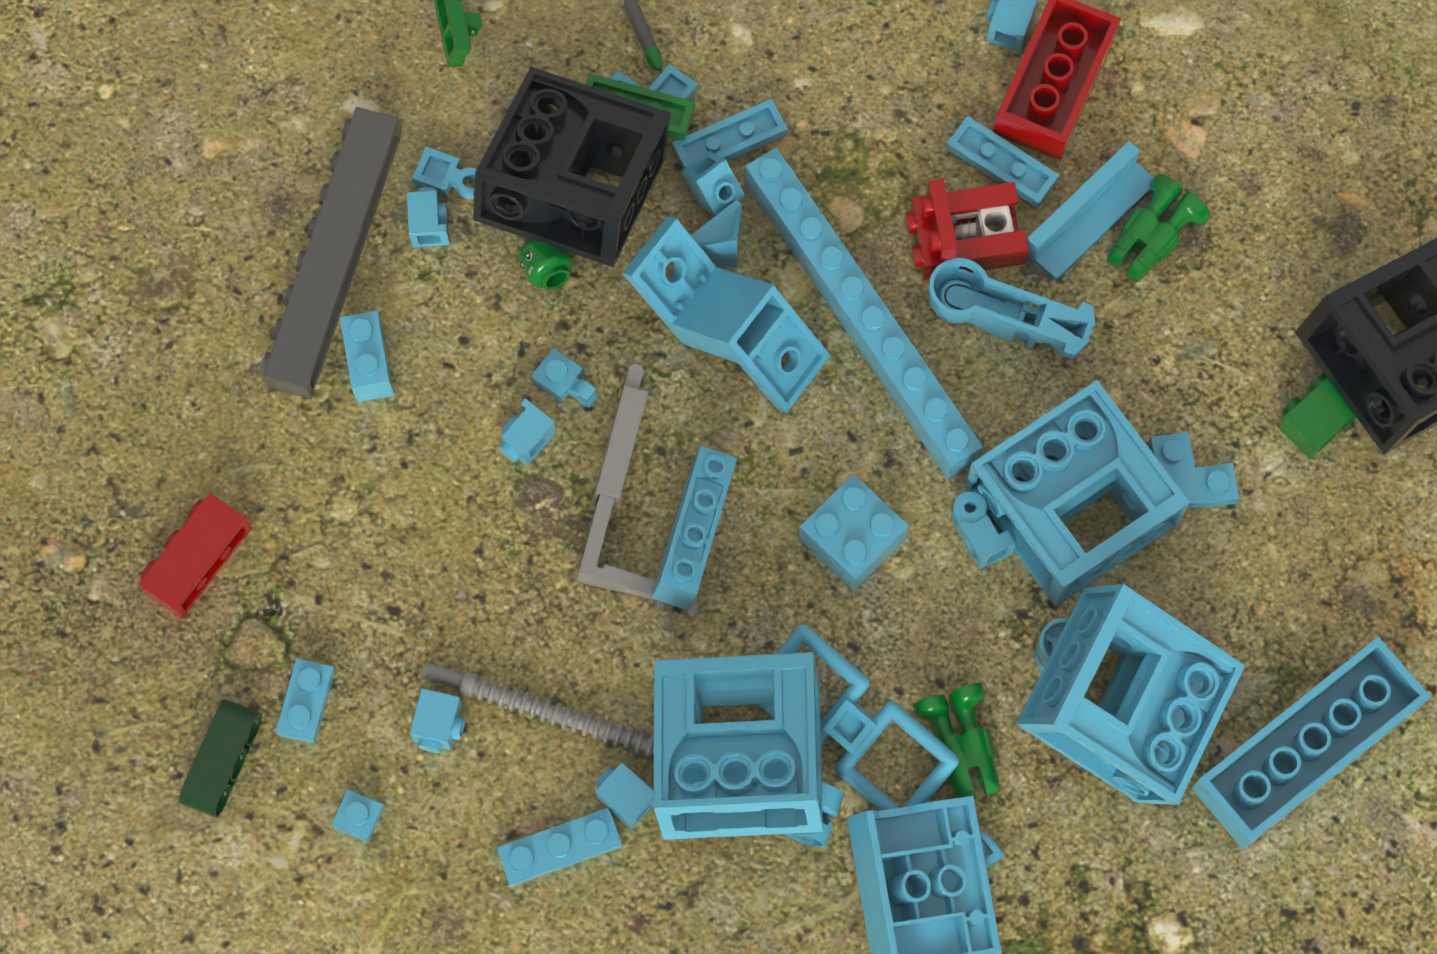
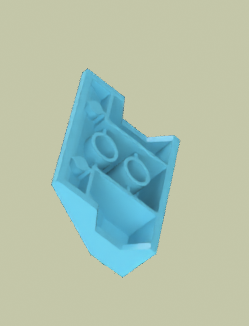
[847,796,1002,954]

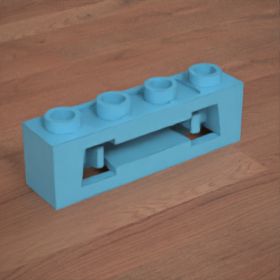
[651,445,737,610]

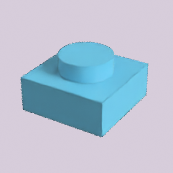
[331,789,385,843]

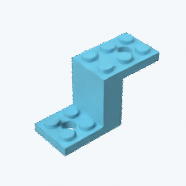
[622,216,831,413]

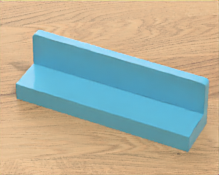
[1027,141,1154,280]

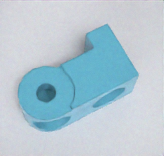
[952,491,1015,570]

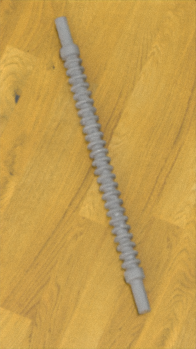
[423,662,654,758]

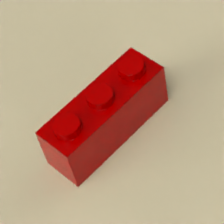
[138,492,252,619]

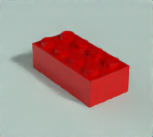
[993,0,1121,160]

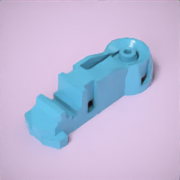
[927,258,1095,360]

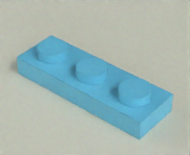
[672,99,788,170]
[946,116,1059,209]
[497,807,622,887]

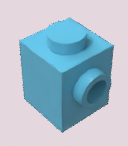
[986,0,1038,52]
[680,151,745,216]
[410,689,465,753]

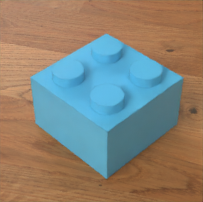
[799,474,909,591]

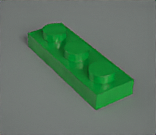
[585,73,695,140]

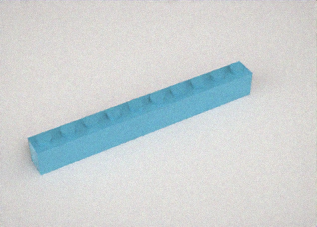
[745,147,983,480]

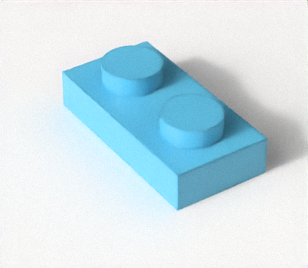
[276,658,336,744]

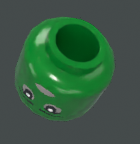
[518,239,574,290]

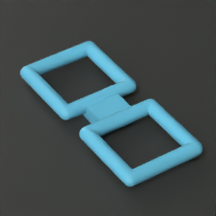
[758,624,959,811]

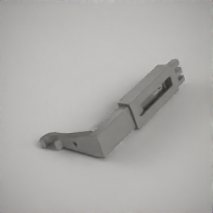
[575,364,698,620]

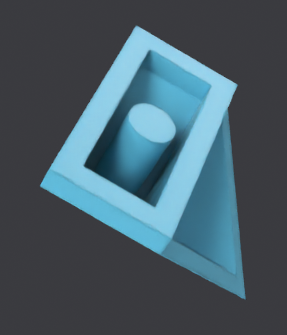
[691,200,742,267]

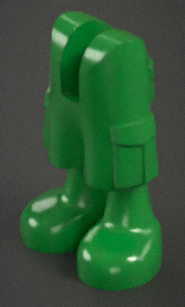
[1106,174,1211,283]
[913,683,1000,800]

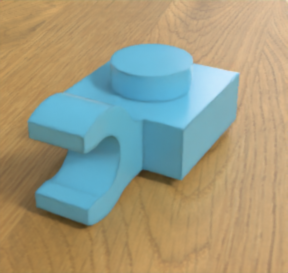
[530,348,598,408]

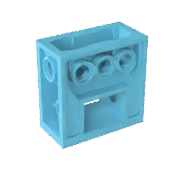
[966,380,1190,607]
[1016,584,1245,805]
[654,652,823,840]

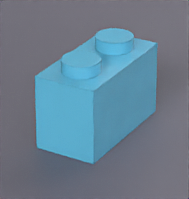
[340,311,394,402]

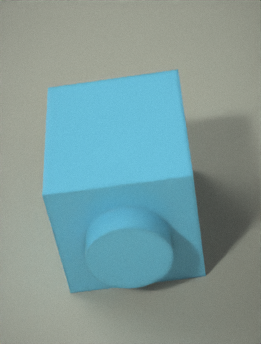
[595,763,654,830]

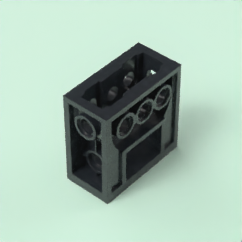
[473,67,670,268]
[1295,238,1437,454]

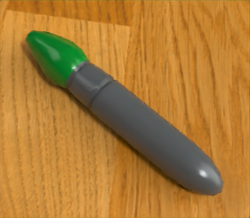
[624,0,662,71]

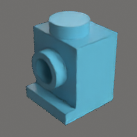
[407,187,450,248]
[498,398,556,466]

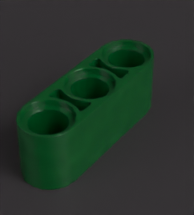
[179,699,262,818]

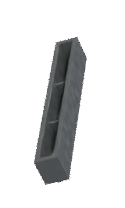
[261,107,402,399]

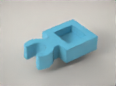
[412,147,477,199]

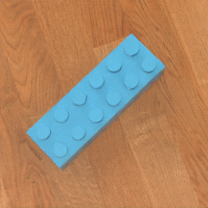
[1192,636,1431,850]

